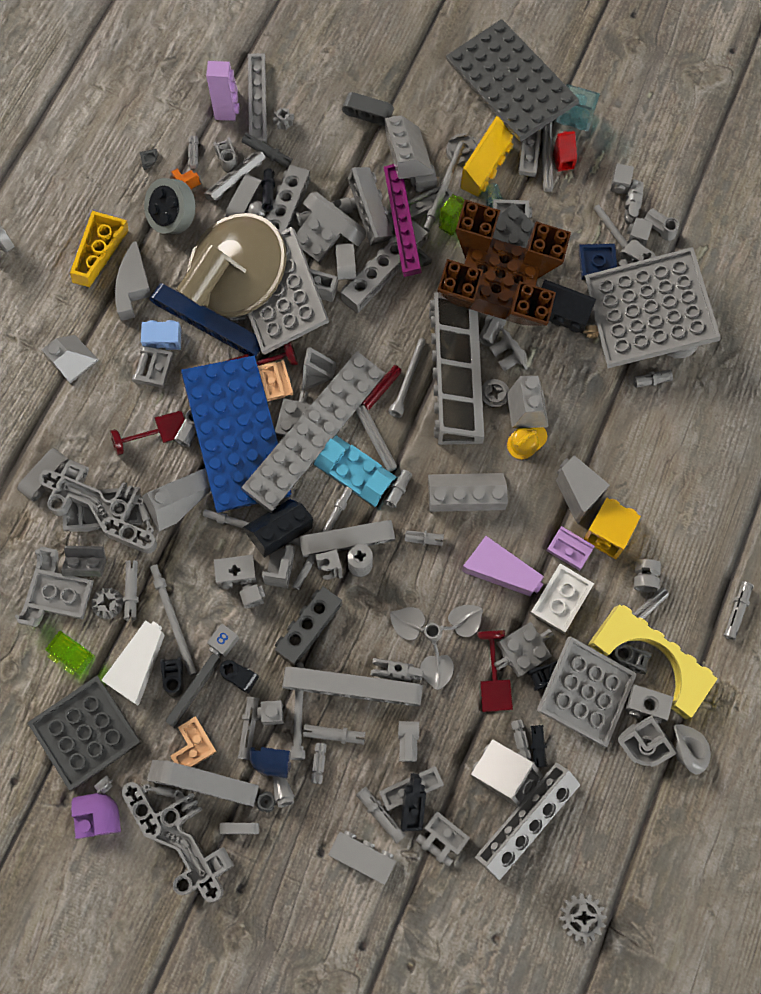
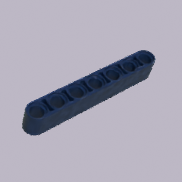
[149,283,261,358]

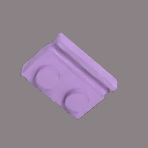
[546,526,595,571]

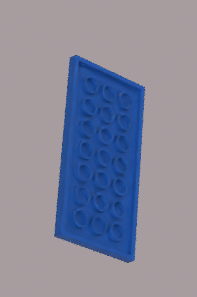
[181,355,292,513]

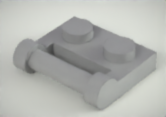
[131,346,174,388]

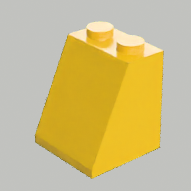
[583,498,641,559]

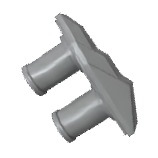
[490,329,528,372]

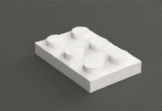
[530,564,594,634]

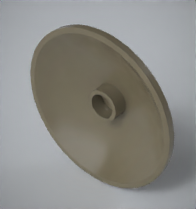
[176,213,287,318]

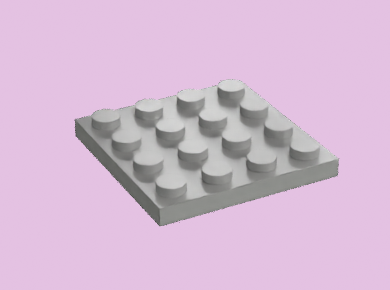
[537,637,637,748]

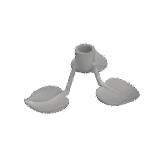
[390,605,483,690]

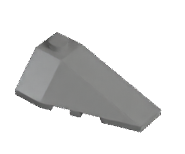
[142,468,211,532]

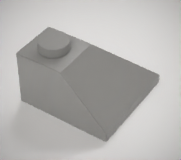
[42,335,99,384]

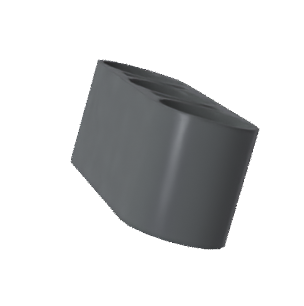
[342,92,394,126]

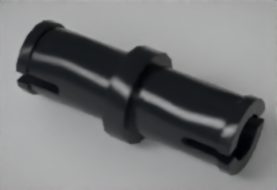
[530,725,547,768]

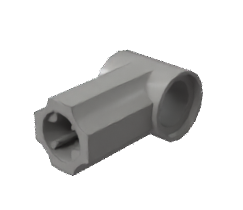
[644,209,679,241]
[479,315,507,346]
[174,409,197,447]
[398,721,419,762]

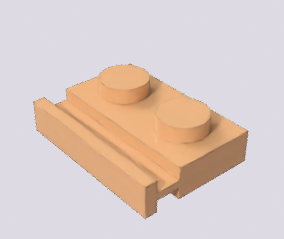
[258,360,293,402]

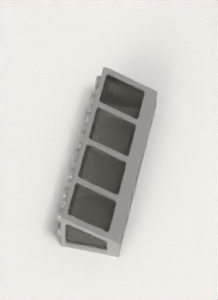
[429,293,484,445]

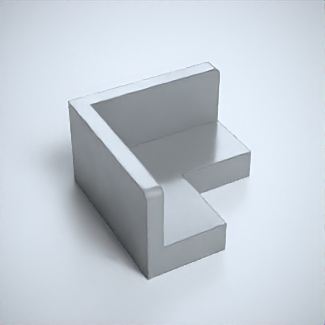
[262,545,295,588]

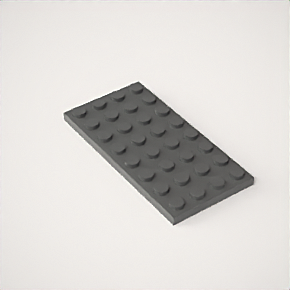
[446,19,579,142]

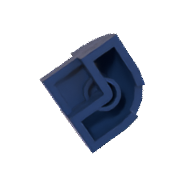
[250,747,291,778]

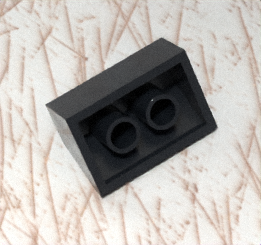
[541,279,596,334]
[242,499,313,558]

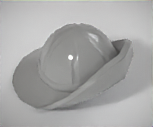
[674,724,711,775]

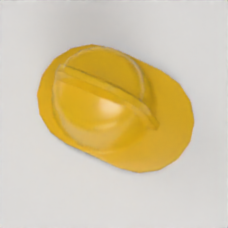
[507,427,547,460]

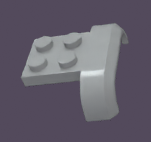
[296,192,366,263]
[15,547,94,627]

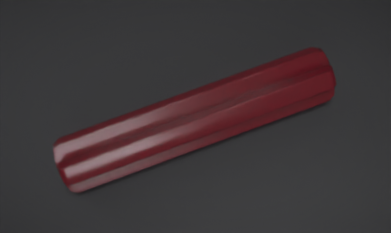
[362,365,402,410]

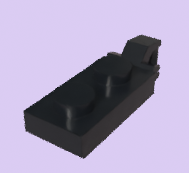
[400,773,426,831]

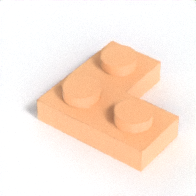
[170,716,217,767]

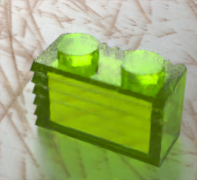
[439,194,464,236]
[45,631,95,675]

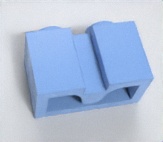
[141,320,181,350]

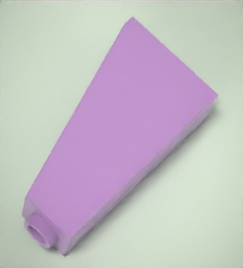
[462,536,544,596]

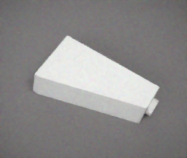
[102,620,165,706]

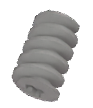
[348,544,373,577]

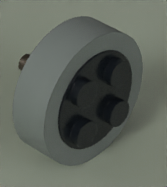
[144,178,195,234]

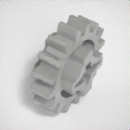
[559,893,607,942]

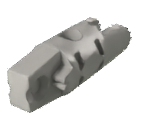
[624,179,643,224]
[371,658,423,682]

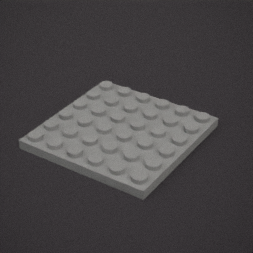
[585,247,721,368]

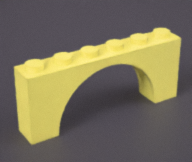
[588,605,718,719]

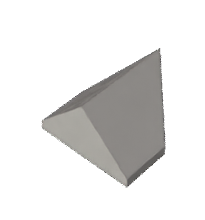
[302,347,336,391]

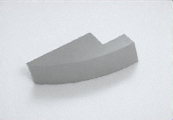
[115,241,152,321]

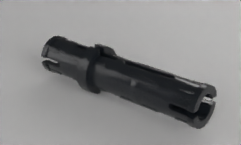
[261,168,276,212]

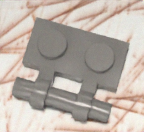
[415,811,470,867]

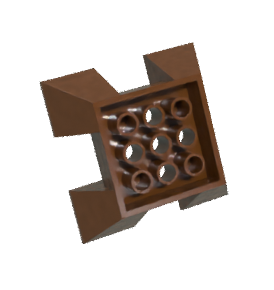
[437,199,571,326]

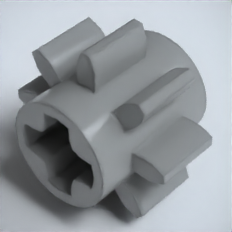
[273,108,294,130]

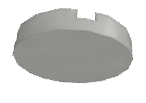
[446,133,479,167]

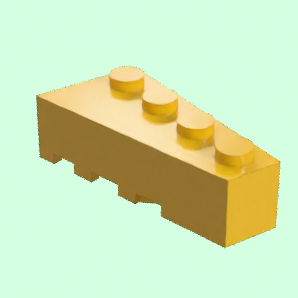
[70,211,128,287]

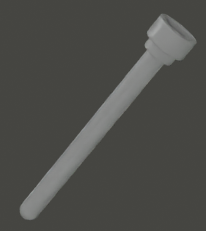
[388,338,426,418]
[289,662,305,760]

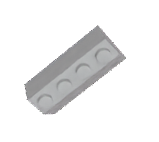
[385,116,433,179]
[348,167,394,246]
[428,473,508,512]

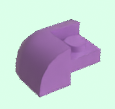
[71,793,121,839]

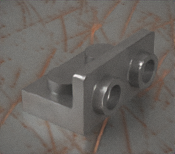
[61,546,106,577]

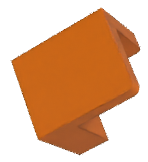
[171,169,201,189]

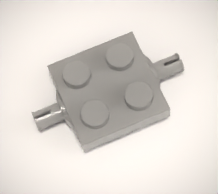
[275,391,311,437]
[494,622,553,677]

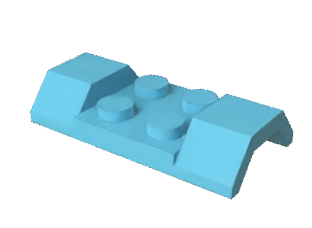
[314,435,397,507]

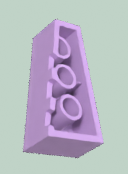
[206,61,239,121]

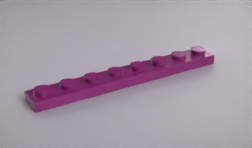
[384,164,422,277]

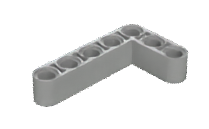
[147,760,259,807]

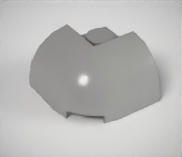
[618,715,677,767]

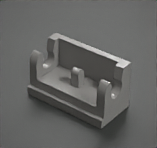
[316,549,343,580]

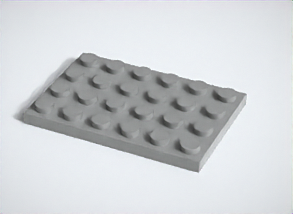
[248,227,330,354]

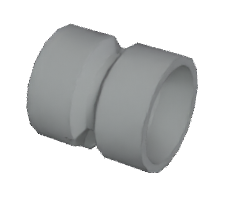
[634,559,661,592]

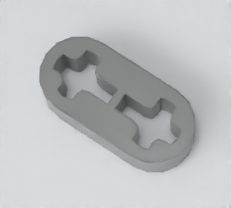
[219,823,259,834]

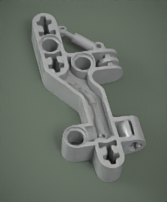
[39,460,157,554]
[122,782,234,902]

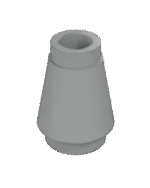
[273,777,295,808]

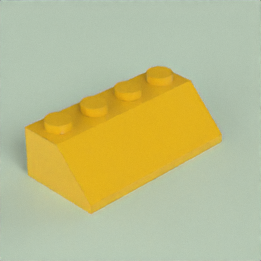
[460,116,514,197]

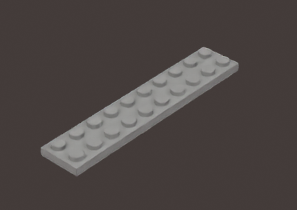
[241,351,386,513]

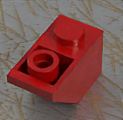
[552,131,577,172]

